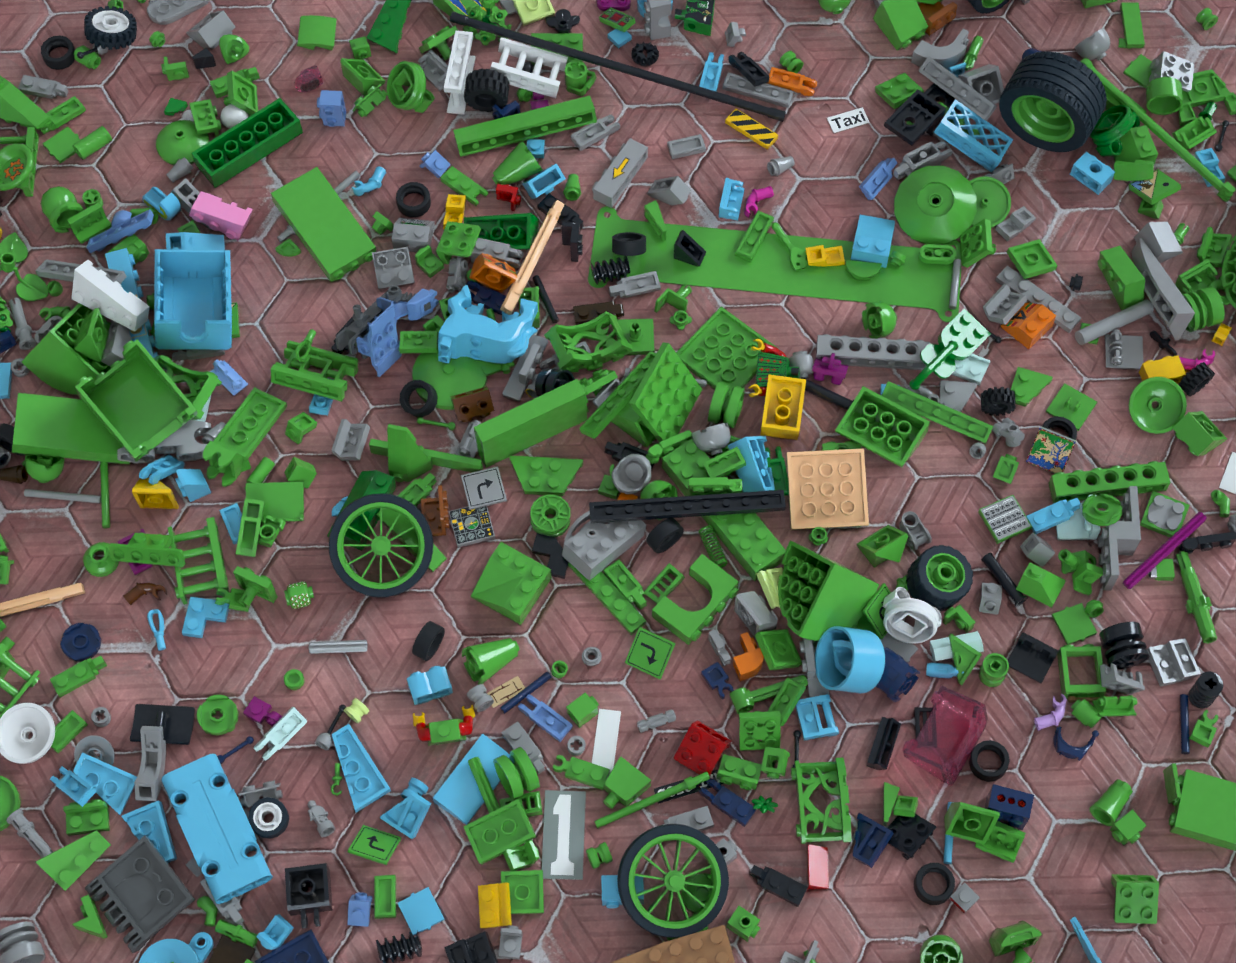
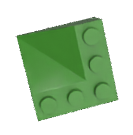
[471,542,552,625]

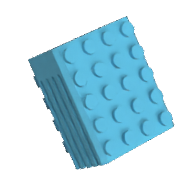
[154,249,232,350]

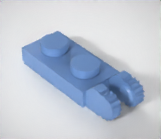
[518,694,573,742]

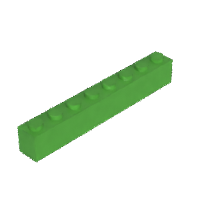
[453,96,597,157]

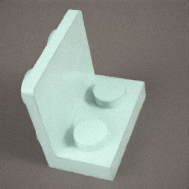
[1056,495,1101,540]

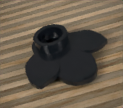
[546,9,580,33]

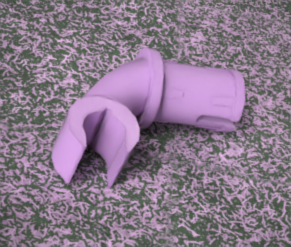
[1034,694,1067,731]

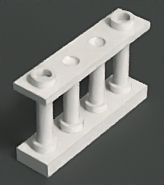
[444,31,476,115]
[490,37,568,98]

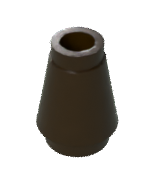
[0,465,28,484]

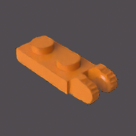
[767,67,818,97]

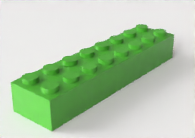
[662,439,786,582]

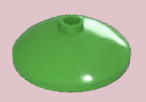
[156,120,209,165]
[1129,377,1187,434]

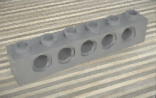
[816,334,930,370]

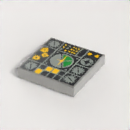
[449,506,495,548]

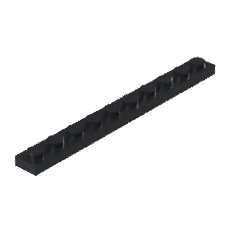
[589,490,786,523]

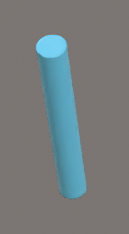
[943,802,954,864]

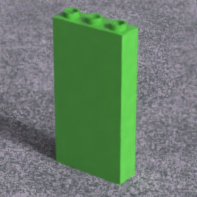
[271,167,376,282]
[474,379,589,468]
[12,393,130,464]
[1168,769,1236,851]

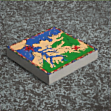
[1026,426,1076,473]

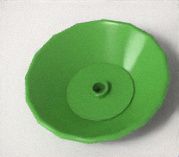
[894,165,977,245]

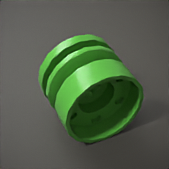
[1182,286,1225,332]

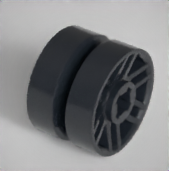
[535,368,575,397]

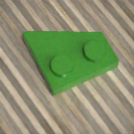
[1011,367,1053,407]

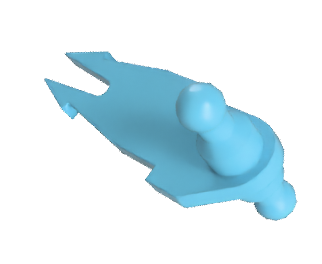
[1070,917,1102,963]

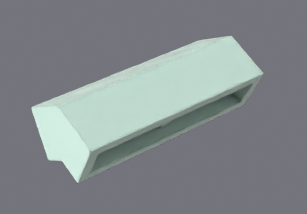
[930,631,984,661]

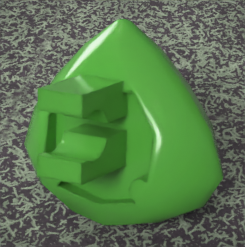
[219,34,250,64]

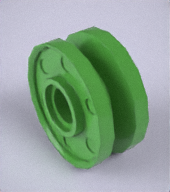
[530,495,570,537]

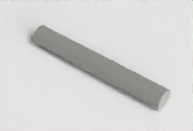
[949,259,961,310]

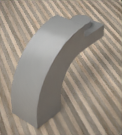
[911,29,969,68]
[134,726,166,801]

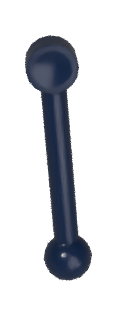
[217,736,254,764]

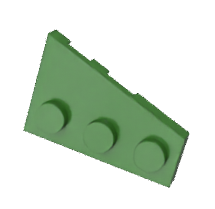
[35,830,111,891]

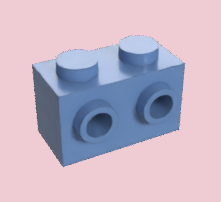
[317,90,347,127]

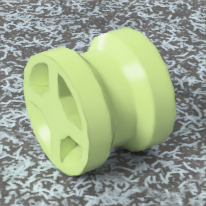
[344,698,369,723]

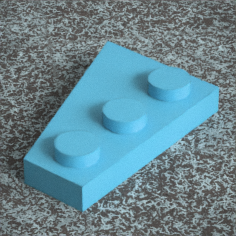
[73,752,137,816]

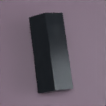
[867,717,901,770]

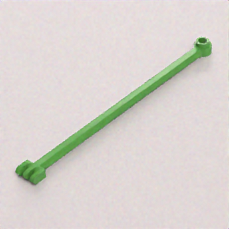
[1080,58,1235,202]

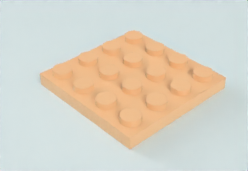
[786,449,869,530]

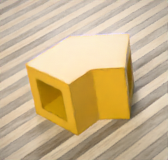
[1212,323,1232,346]

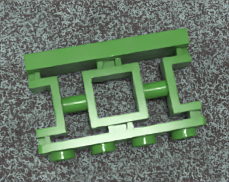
[271,341,358,402]

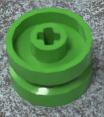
[708,382,745,429]
[493,747,540,800]

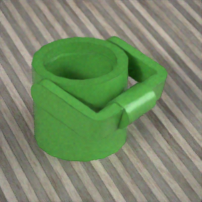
[565,60,596,96]

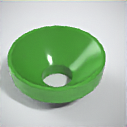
[83,542,119,577]

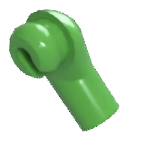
[197,896,218,927]

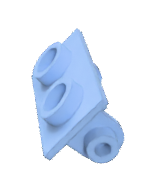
[210,359,248,396]

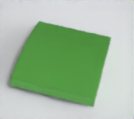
[297,15,337,50]

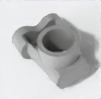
[992,418,1025,447]

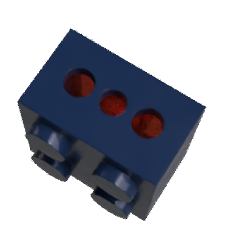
[985,784,1034,830]

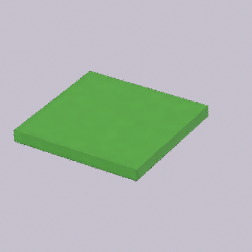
[676,306,777,396]

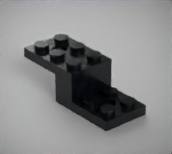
[884,83,962,146]

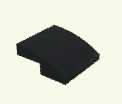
[444,931,498,963]

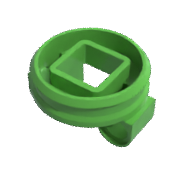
[387,61,435,113]

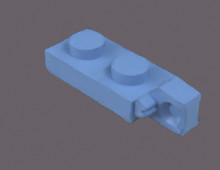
[859,158,898,200]

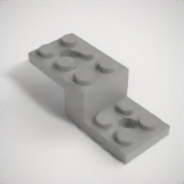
[1098,486,1141,591]

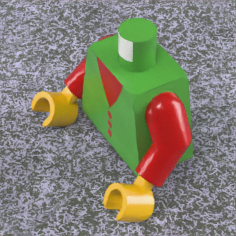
[413,705,476,746]

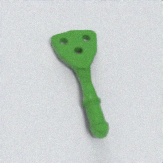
[772,222,808,271]

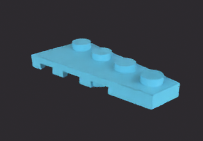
[331,724,391,813]

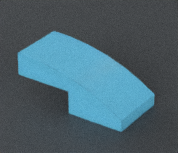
[1195,148,1225,187]

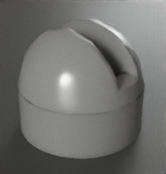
[969,442,986,459]

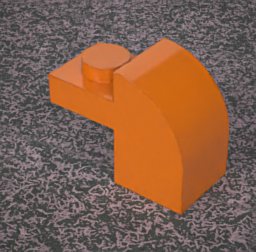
[732,632,764,682]

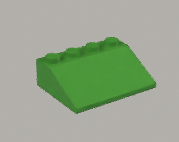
[835,386,930,467]

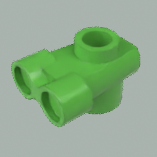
[258,515,286,548]

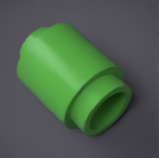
[74,45,101,69]
[1071,699,1102,728]

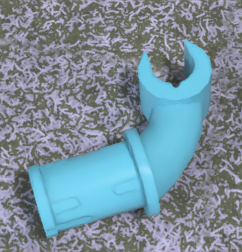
[352,166,386,196]

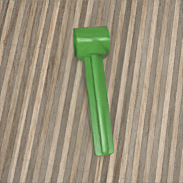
[730,675,808,714]

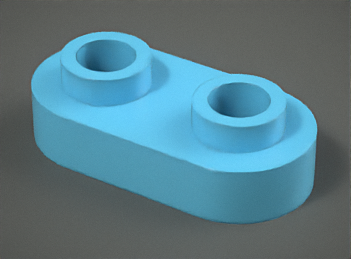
[188,932,214,963]

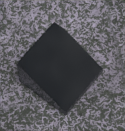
[192,48,216,69]

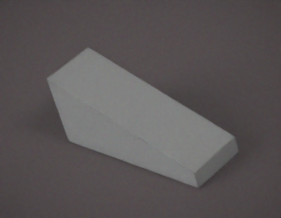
[592,378,621,408]

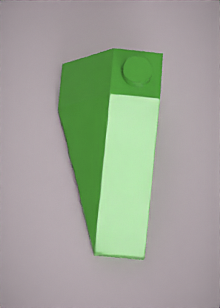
[0,76,51,130]
[387,424,433,482]

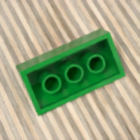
[327,470,396,551]

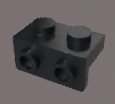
[561,222,583,262]

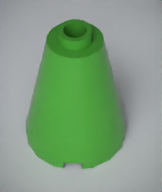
[492,141,543,185]
[462,638,519,685]

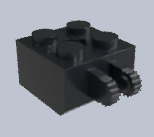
[285,863,333,928]

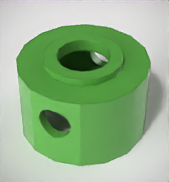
[1146,77,1183,115]

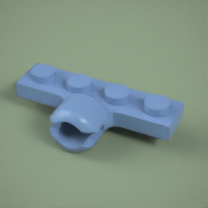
[86,209,154,253]

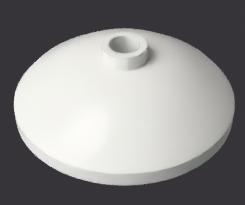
[0,703,55,764]

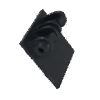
[1007,632,1059,683]
[888,814,936,860]

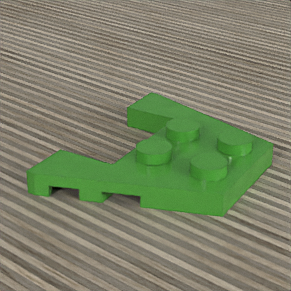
[1179,69,1236,126]

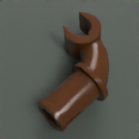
[123,582,167,605]

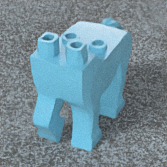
[438,285,538,364]

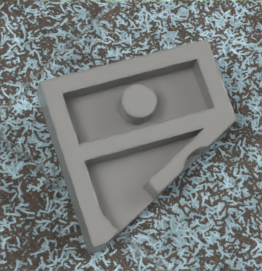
[939,380,977,412]

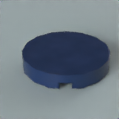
[60,623,101,662]

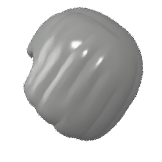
[611,454,651,494]

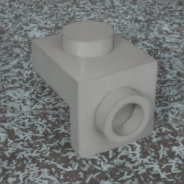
[979,582,1002,615]

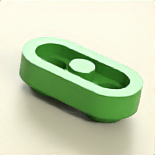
[919,244,956,264]

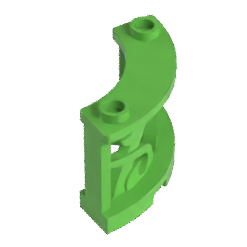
[544,312,633,372]
[154,355,222,420]
[791,757,852,844]

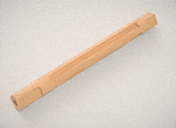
[500,200,565,315]
[0,582,85,617]

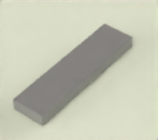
[722,72,794,108]

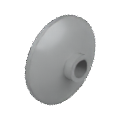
[74,735,115,765]

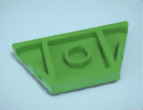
[510,456,583,496]

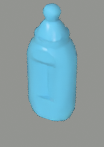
[926,663,964,678]

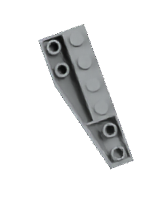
[1131,238,1195,340]

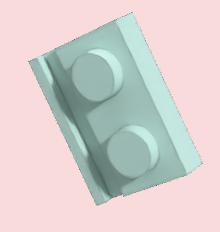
[952,353,990,386]

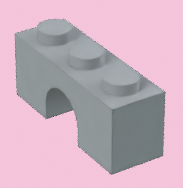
[644,0,671,40]

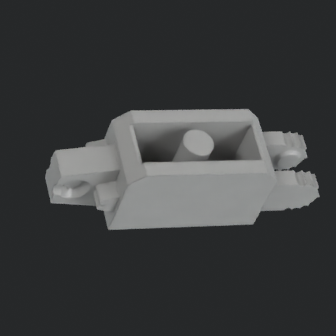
[893,141,952,180]
[470,238,524,268]

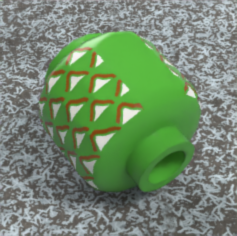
[284,581,314,609]

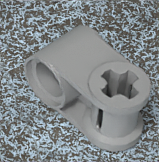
[899,511,932,551]

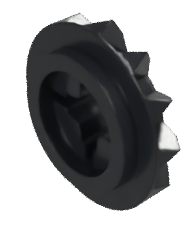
[631,41,659,66]

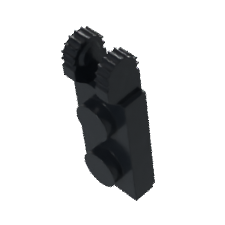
[728,52,770,87]
[1179,532,1236,554]

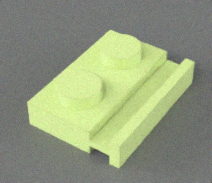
[756,567,783,609]

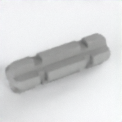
[637,709,676,732]

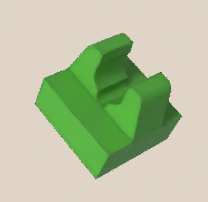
[372,211,394,235]

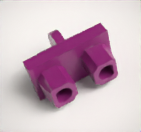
[812,353,848,385]

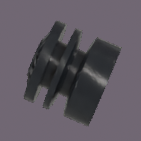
[1099,622,1150,669]

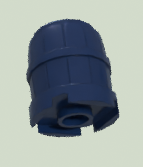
[875,647,920,702]

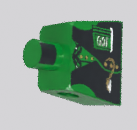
[675,0,715,36]

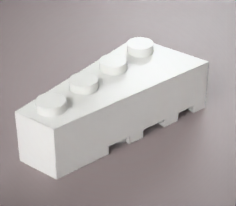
[72,260,150,331]

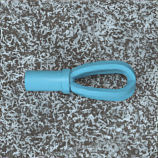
[147,609,166,651]

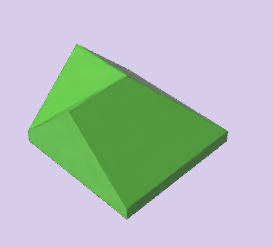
[857,525,908,568]

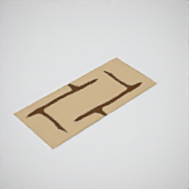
[487,676,525,708]

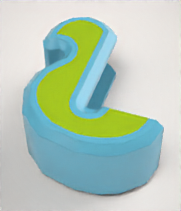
[142,187,181,220]

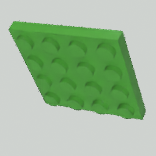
[629,342,702,442]

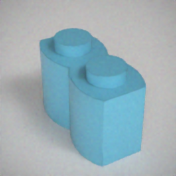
[407,666,453,705]

